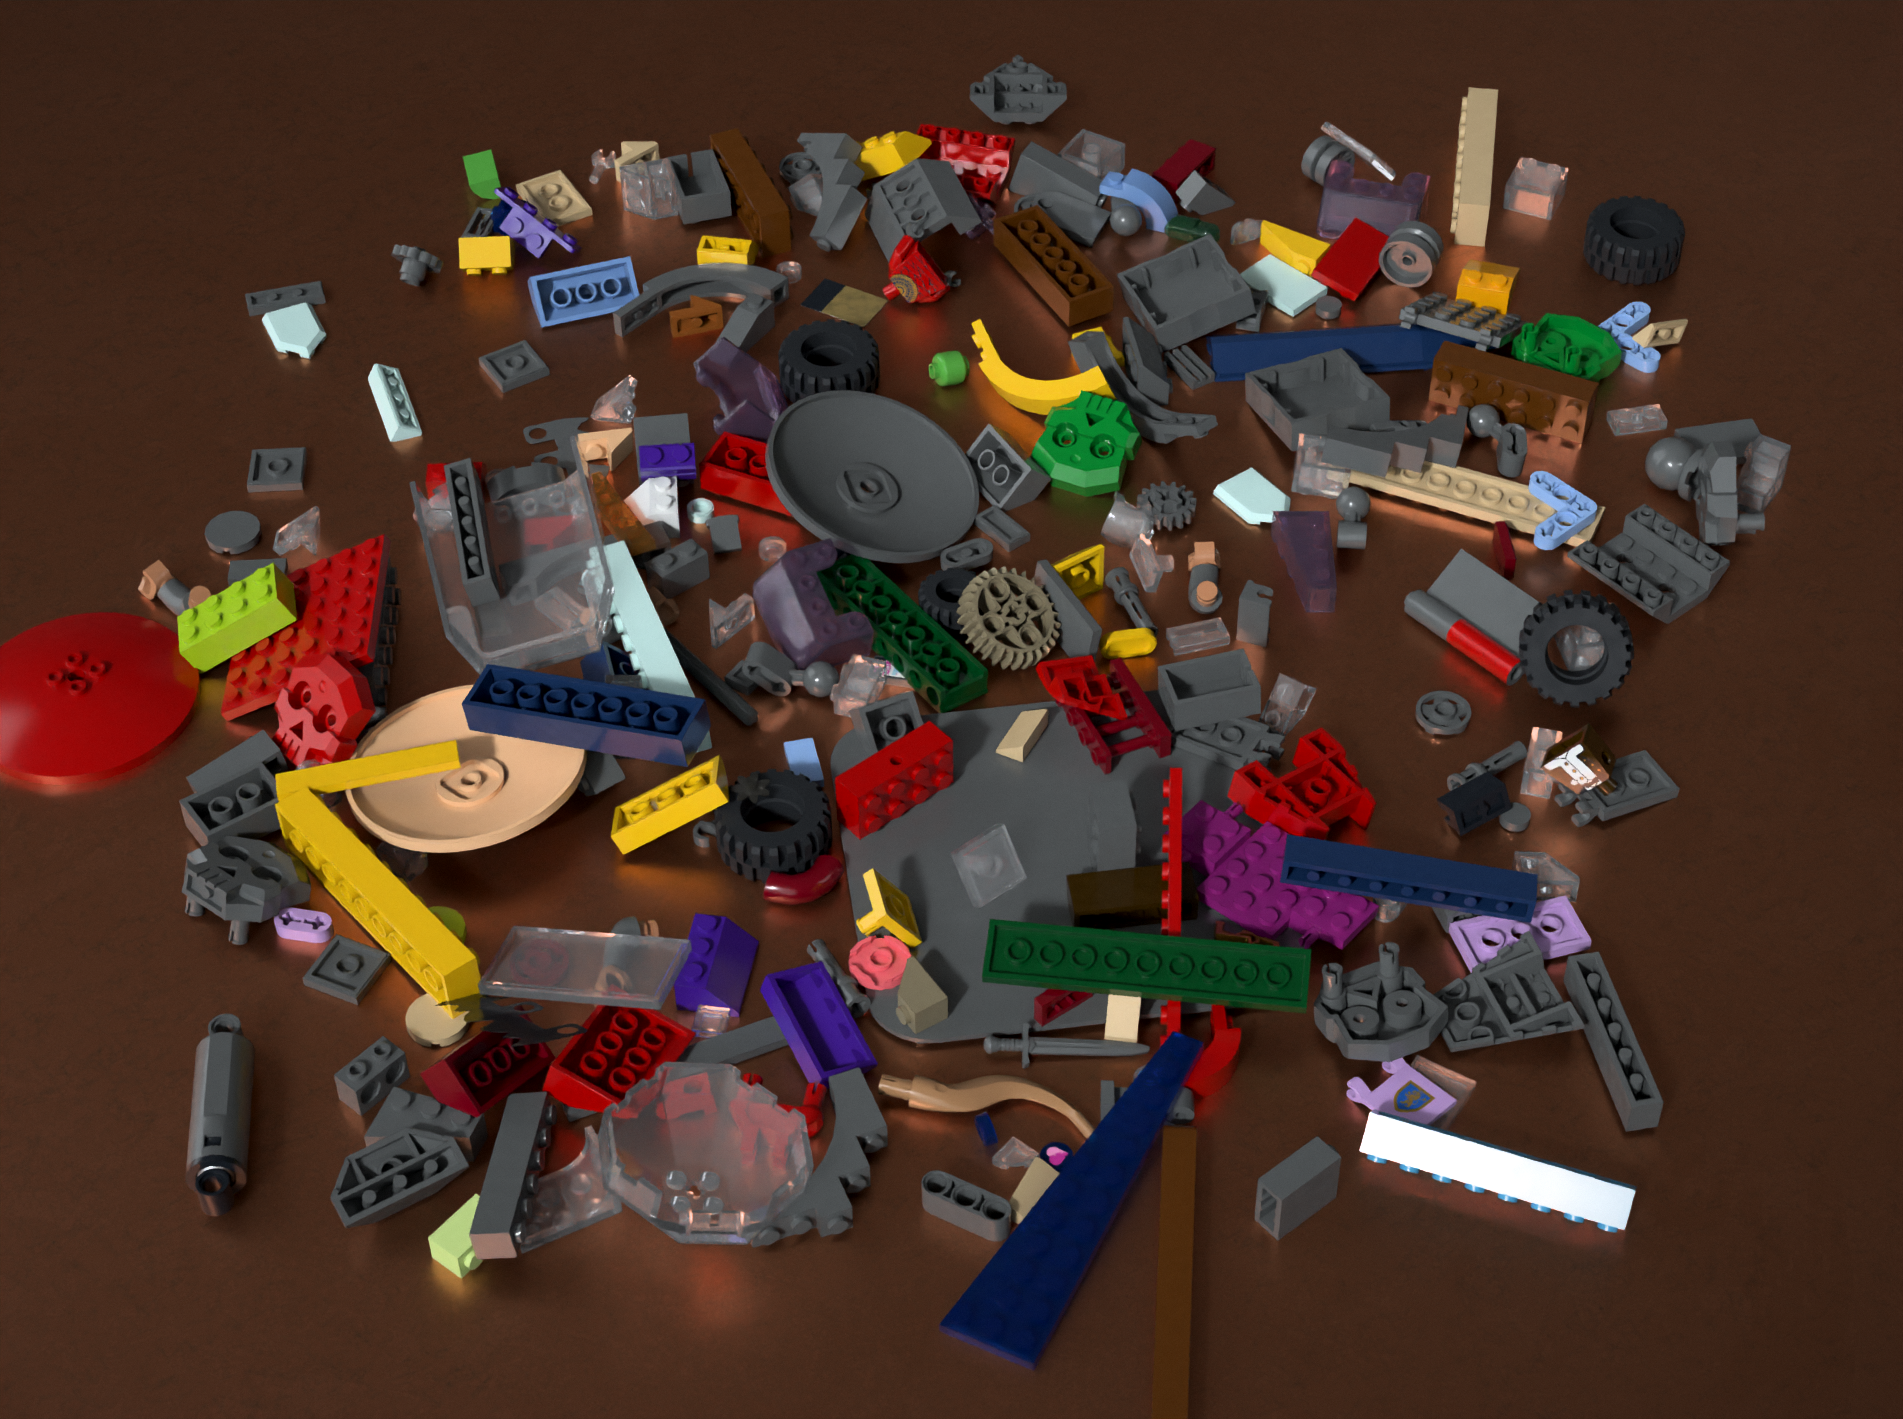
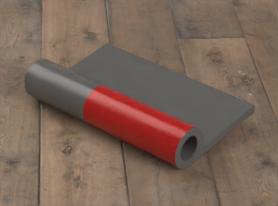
[1404,548,1557,686]

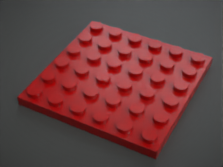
[221,534,391,721]

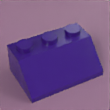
[674,913,759,1017]

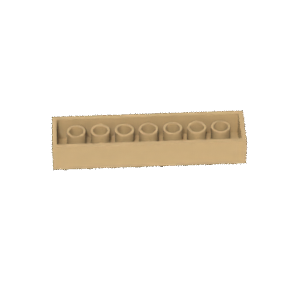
[1450,87,1498,247]

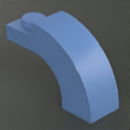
[1099,168,1179,234]

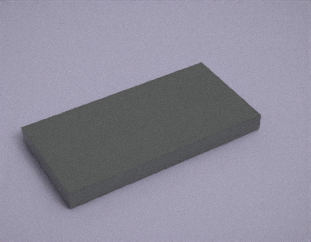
[1034,559,1102,662]

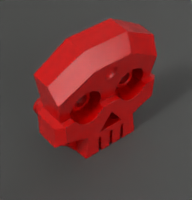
[272,654,376,769]

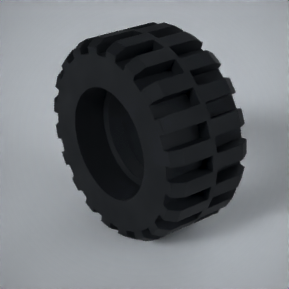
[1583,196,1685,285]
[778,319,880,403]
[1519,590,1634,708]
[715,769,833,884]

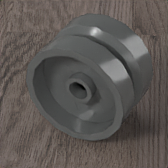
[1379,221,1444,288]

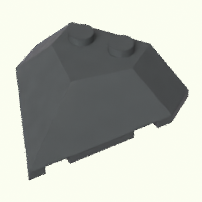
[970,55,1067,124]

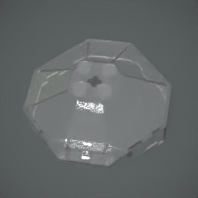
[598,1062,814,1245]

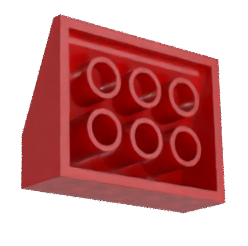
[542,986,696,1119]

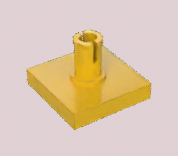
[856,868,922,949]

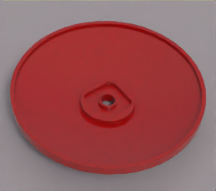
[0,612,201,785]

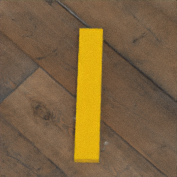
[275,740,461,801]

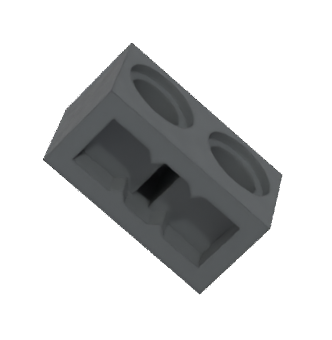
[334,1036,410,1116]

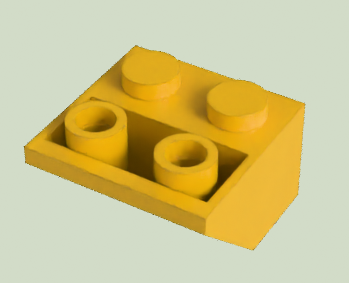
[697,235,759,265]

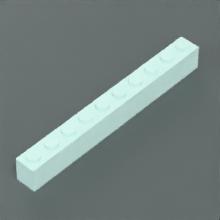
[589,540,712,753]

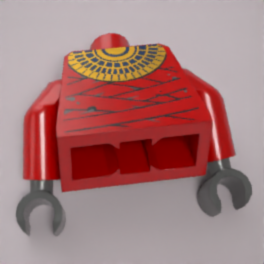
[882,222,961,304]

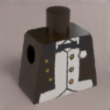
[1541,723,1618,796]

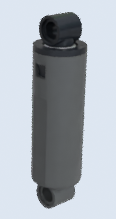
[185,1013,255,1216]

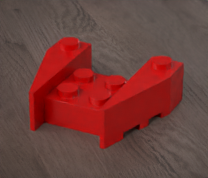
[1227,727,1377,840]

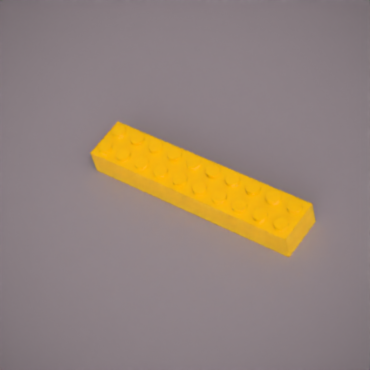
[275,787,485,1019]

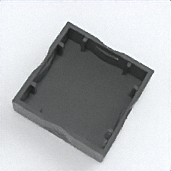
[1117,234,1256,353]
[1245,348,1390,451]

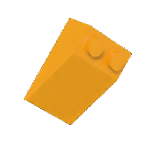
[1456,259,1520,315]

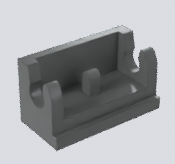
[1236,580,1273,647]

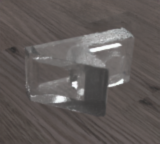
[590,375,638,424]
[273,506,320,556]
[709,593,755,649]

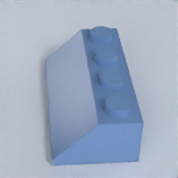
[527,256,639,328]

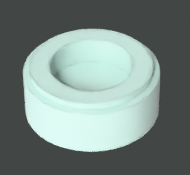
[687,498,715,524]

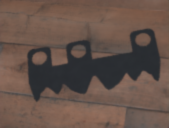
[435,988,588,1047]

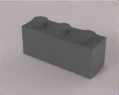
[186,730,289,793]

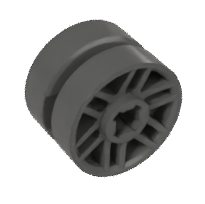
[1301,136,1355,190]

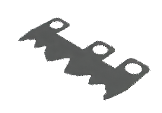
[523,417,623,518]

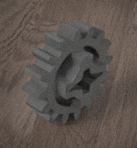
[1136,481,1197,531]

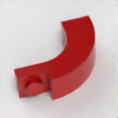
[1165,1004,1241,1101]

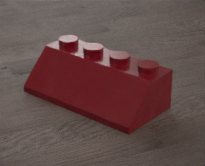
[420,1005,556,1118]

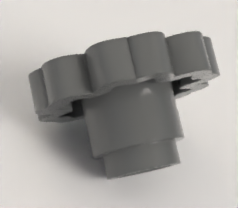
[391,244,444,286]

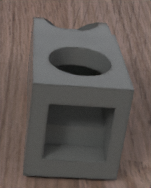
[1236,287,1269,332]

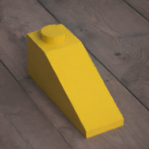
[1260,220,1331,280]

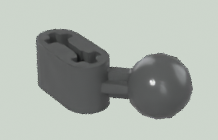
[1110,196,1142,236]
[1466,404,1528,477]
[1336,486,1371,550]
[742,642,839,698]

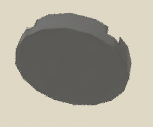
[205,511,262,554]

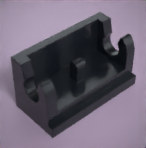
[1437,771,1512,836]

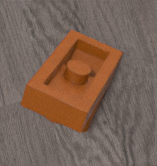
[669,295,724,338]

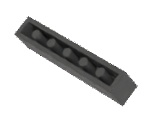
[444,458,500,607]
[1564,952,1664,1132]
[469,1092,557,1260]

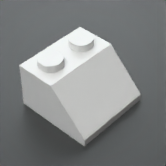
[624,476,680,538]

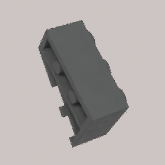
[364,1087,488,1162]

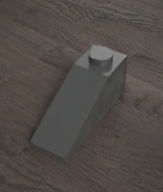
[708,293,775,367]

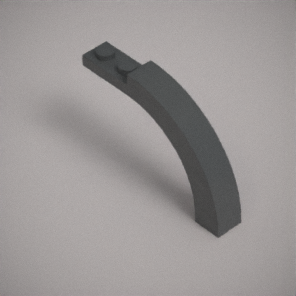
[613,263,789,337]
[1068,331,1218,444]

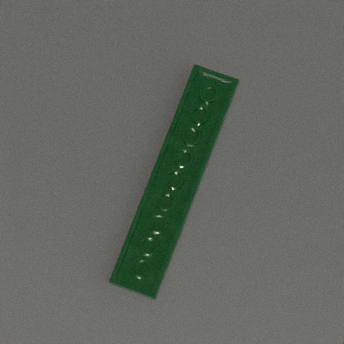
[982,919,1312,1014]

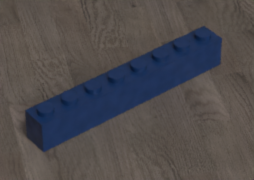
[1280,834,1538,923]

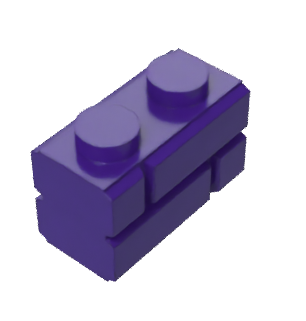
[639,443,697,482]

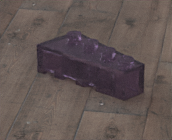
[1271,511,1337,612]

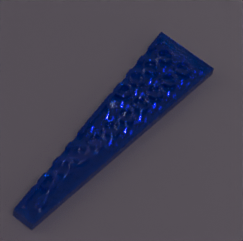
[939,1031,1204,1371]

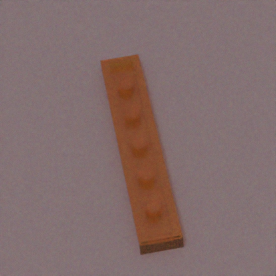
[575,471,657,557]

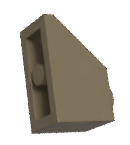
[896,956,948,1034]

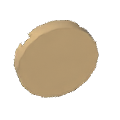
[405,993,469,1047]

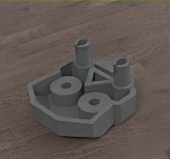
[1696,441,1765,546]
[182,836,311,945]
[1313,942,1448,1062]

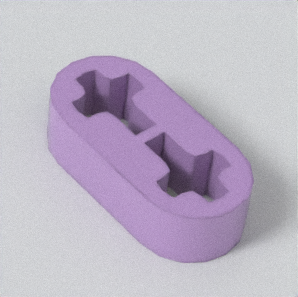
[274,908,334,943]

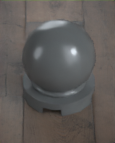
[1645,437,1704,502]

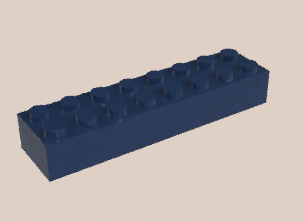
[462,664,711,767]

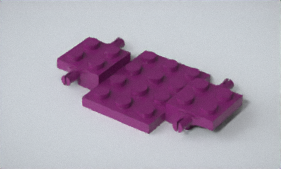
[1165,800,1379,950]

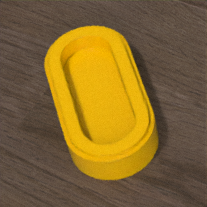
[1099,628,1157,659]

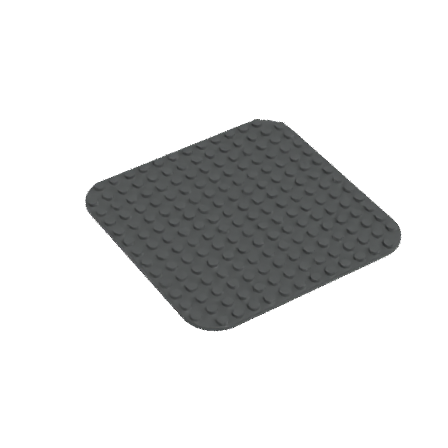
[830,690,1304,1044]

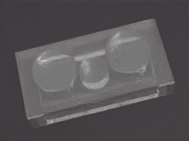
[1606,404,1668,436]

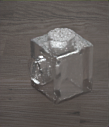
[377,841,429,884]

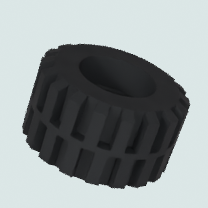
[918,568,984,641]

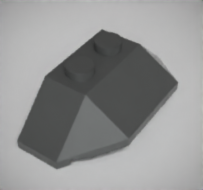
[330,1127,469,1228]

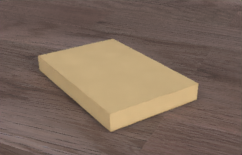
[516,170,592,226]

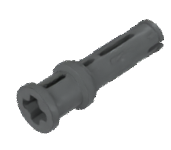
[1105,567,1159,637]
[1447,741,1528,791]
[807,939,871,1018]

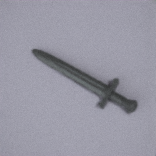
[983,1022,1150,1069]

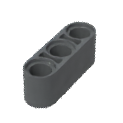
[921,1170,1011,1242]

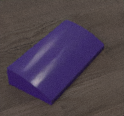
[760,961,878,1091]

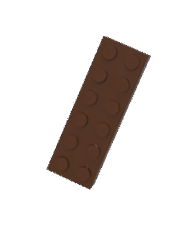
[710,128,794,258]
[993,205,1114,327]
[1429,340,1599,443]

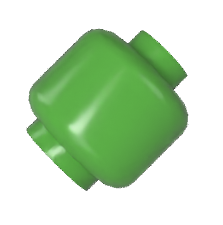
[928,350,970,387]

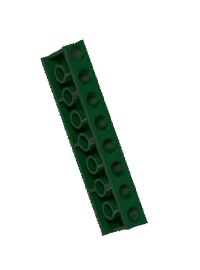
[808,554,988,713]

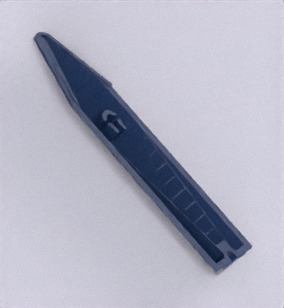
[1206,324,1496,382]

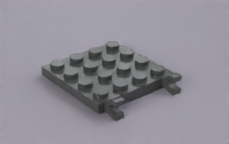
[1399,292,1528,352]

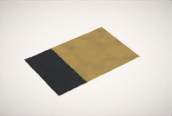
[800,278,889,327]

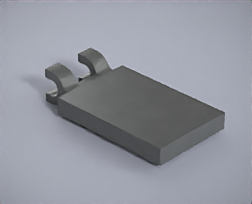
[1168,717,1285,772]
[1554,750,1680,827]

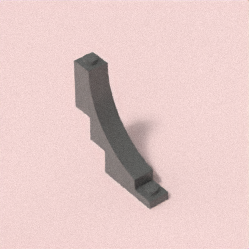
[797,133,867,252]
[1318,405,1469,478]

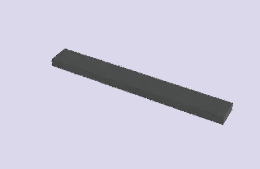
[560,1016,789,1122]

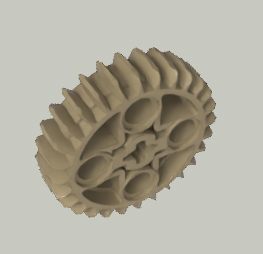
[956,566,1061,671]

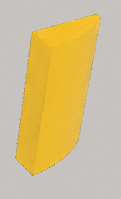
[611,755,729,855]

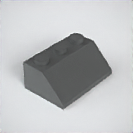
[1122,317,1173,406]
[965,424,1051,512]

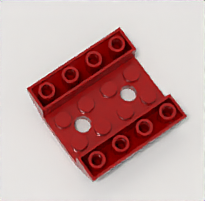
[904,124,1015,205]

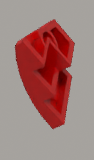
[1036,655,1128,720]

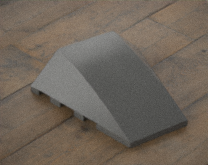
[1433,931,1585,1052]

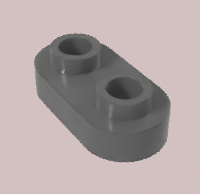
[940,538,993,571]

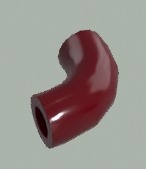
[763,855,844,906]

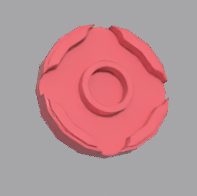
[848,935,911,991]

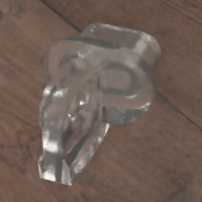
[1230,218,1262,245]

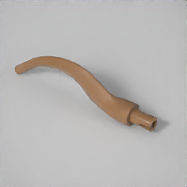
[878,1073,1103,1147]

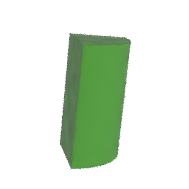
[463,150,501,199]

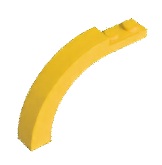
[971,319,1116,415]

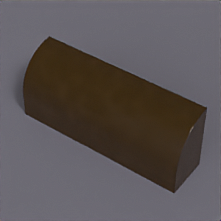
[1066,862,1199,930]

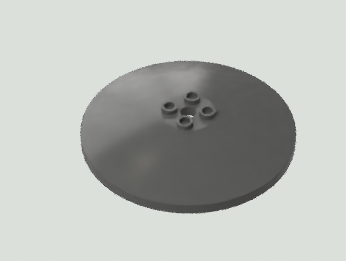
[765,390,979,563]

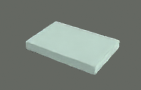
[1240,254,1328,317]

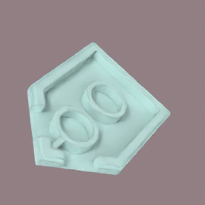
[262,302,327,359]
[1213,468,1291,527]

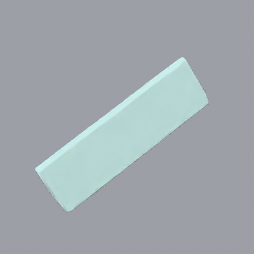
[368,364,422,442]

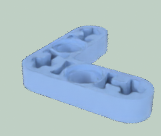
[1598,301,1661,373]
[1528,471,1597,550]

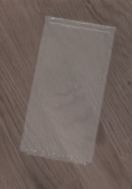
[478,926,692,1010]

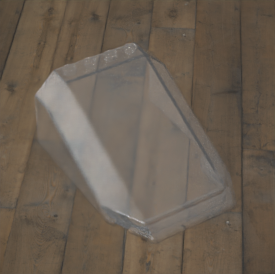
[409,435,615,675]

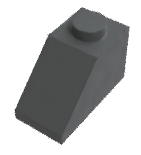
[1175,170,1236,215]

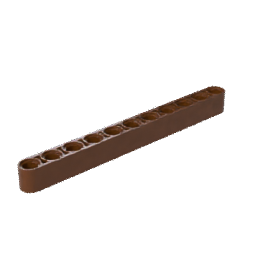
[1151,1124,1197,1419]

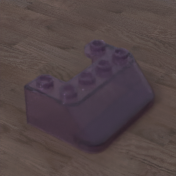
[1316,160,1431,240]
[693,336,788,444]
[752,538,874,670]

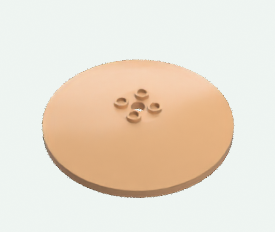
[345,684,587,853]

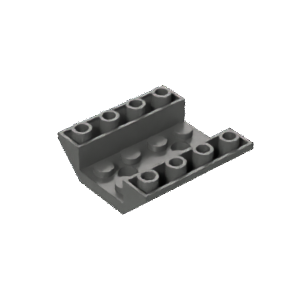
[864,158,982,263]
[1567,504,1730,624]

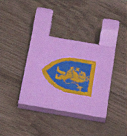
[1346,1058,1457,1125]

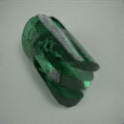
[1164,214,1220,243]

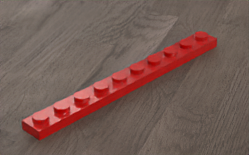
[1160,768,1182,1057]

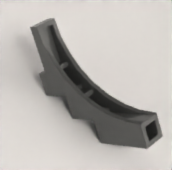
[746,1067,888,1248]

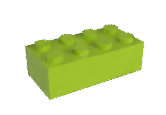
[177,562,297,674]

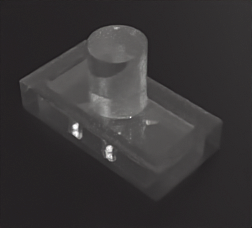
[1129,534,1174,592]

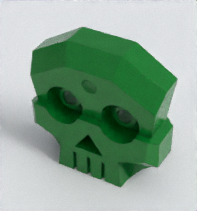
[1511,313,1622,383]
[1031,390,1142,497]

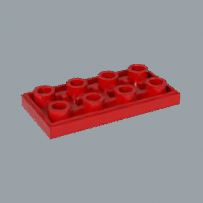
[1311,217,1389,302]

